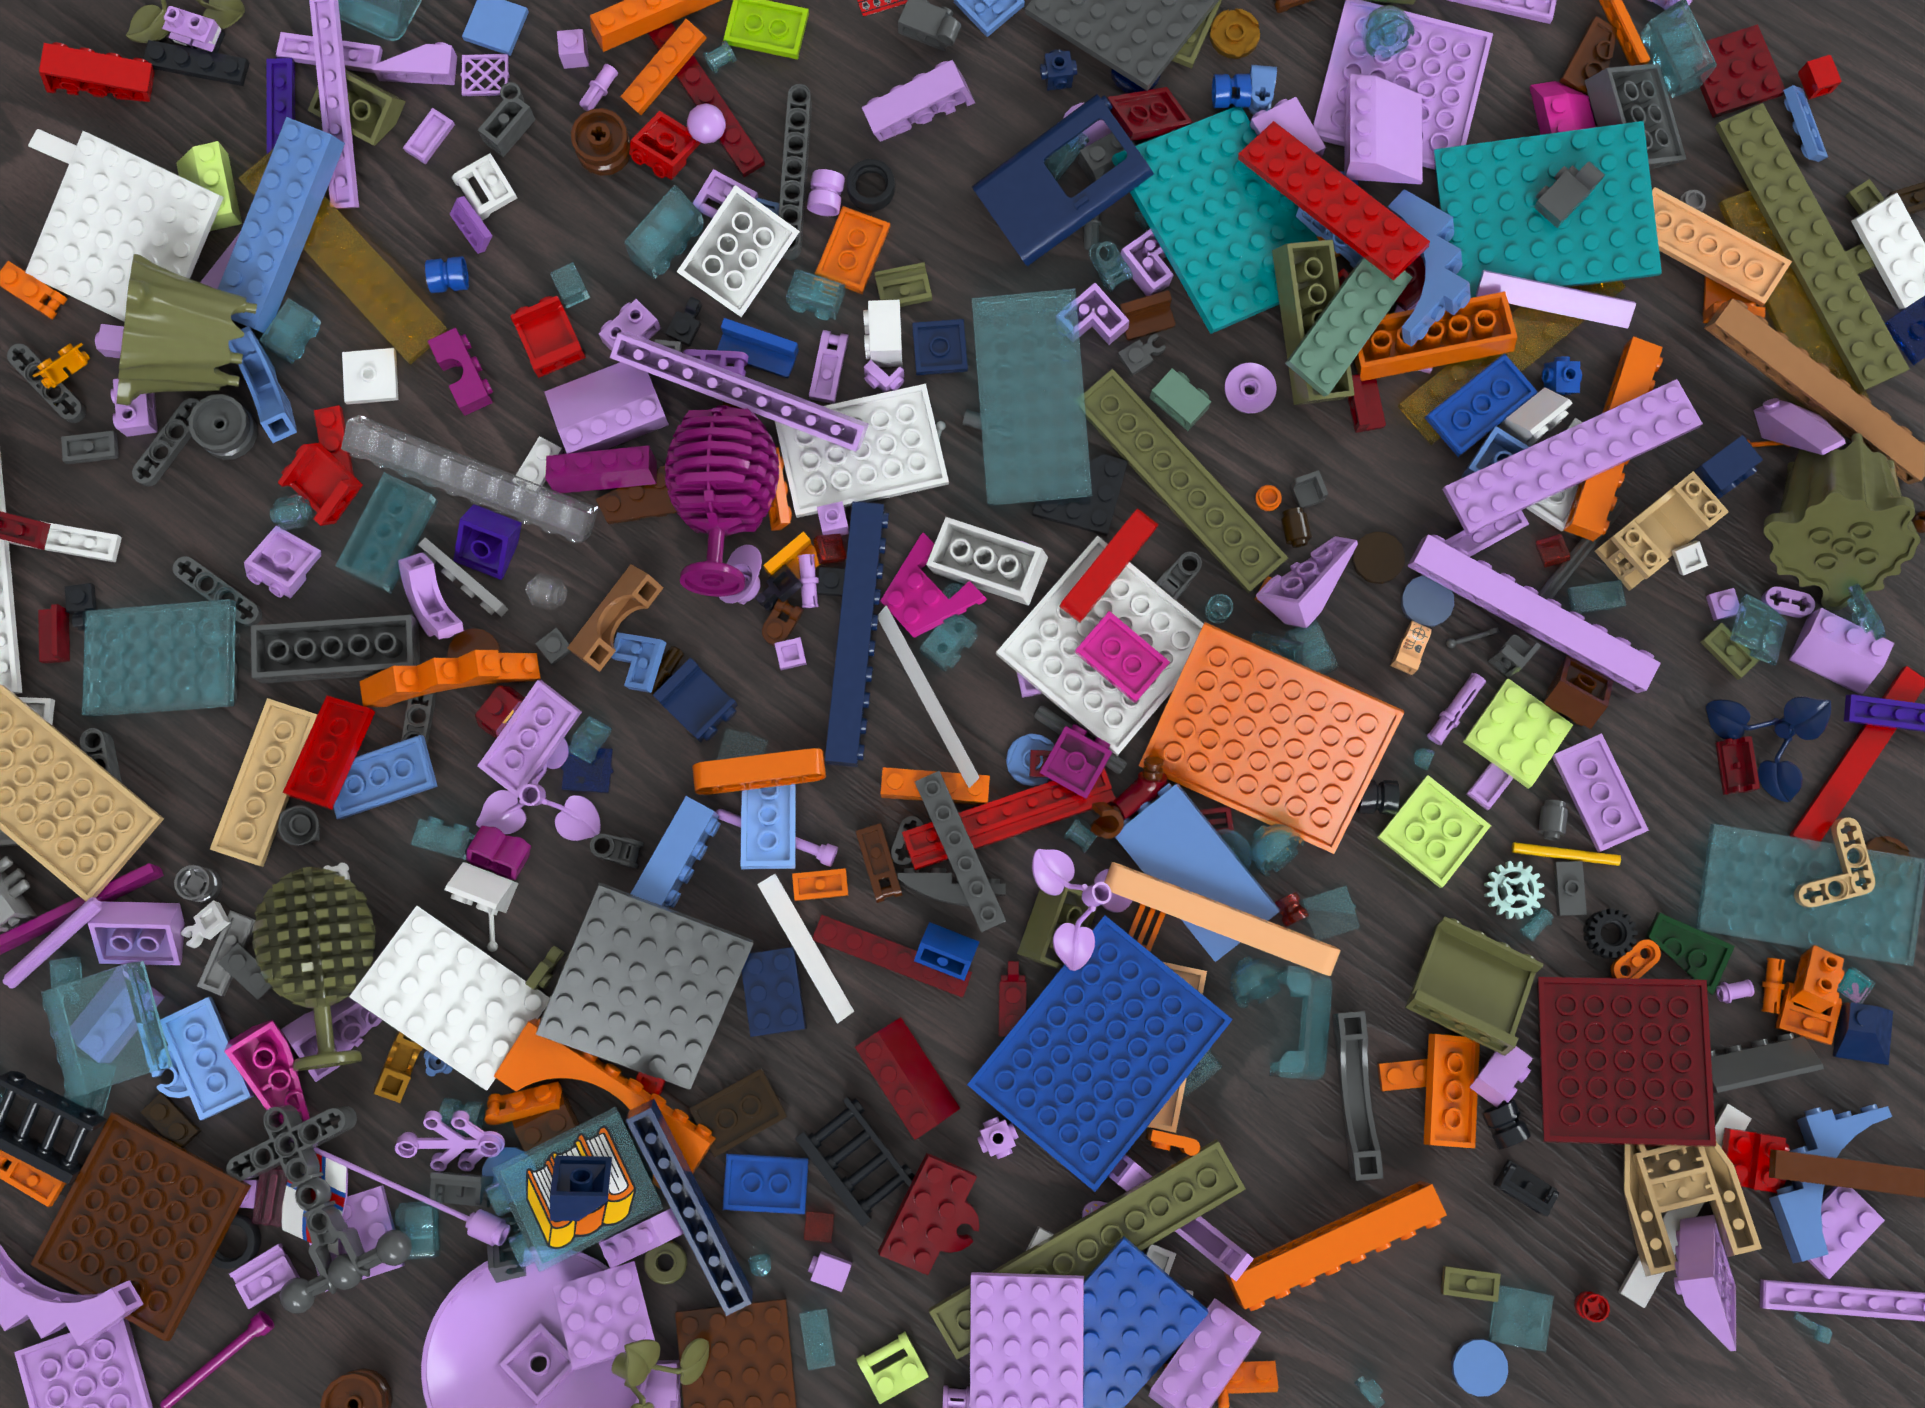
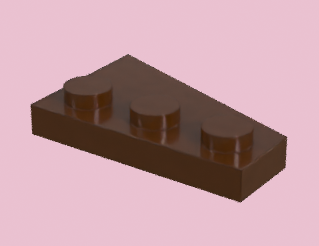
[1559,16,1617,101]
[596,465,678,524]

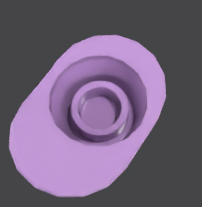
[719,545,762,605]

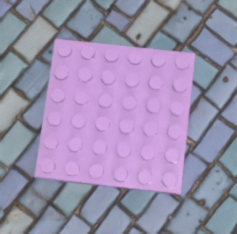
[1313,0,1493,170]

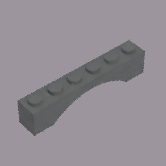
[1332,1011,1384,1181]

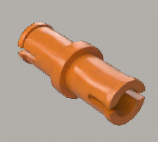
[1761,958,1785,1014]

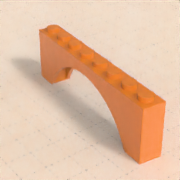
[494,1018,716,1189]

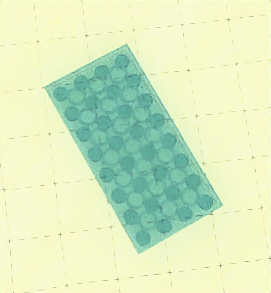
[972,288,1092,505]
[1696,824,1925,966]

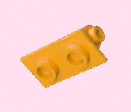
[32,343,90,389]

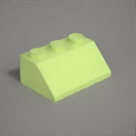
[176,141,242,231]

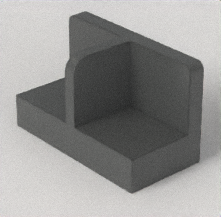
[1488,635,1541,678]

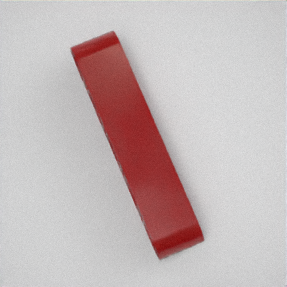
[1059,509,1159,623]

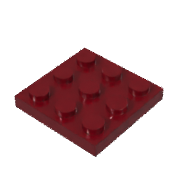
[1685,24,1785,118]

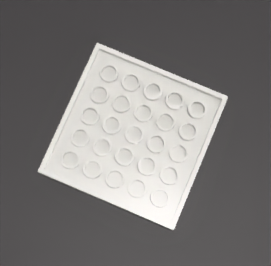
[25,131,224,322]
[996,536,1203,756]

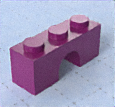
[427,328,493,416]

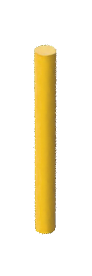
[1512,842,1621,866]

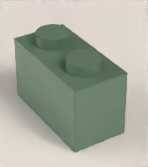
[1149,368,1211,431]

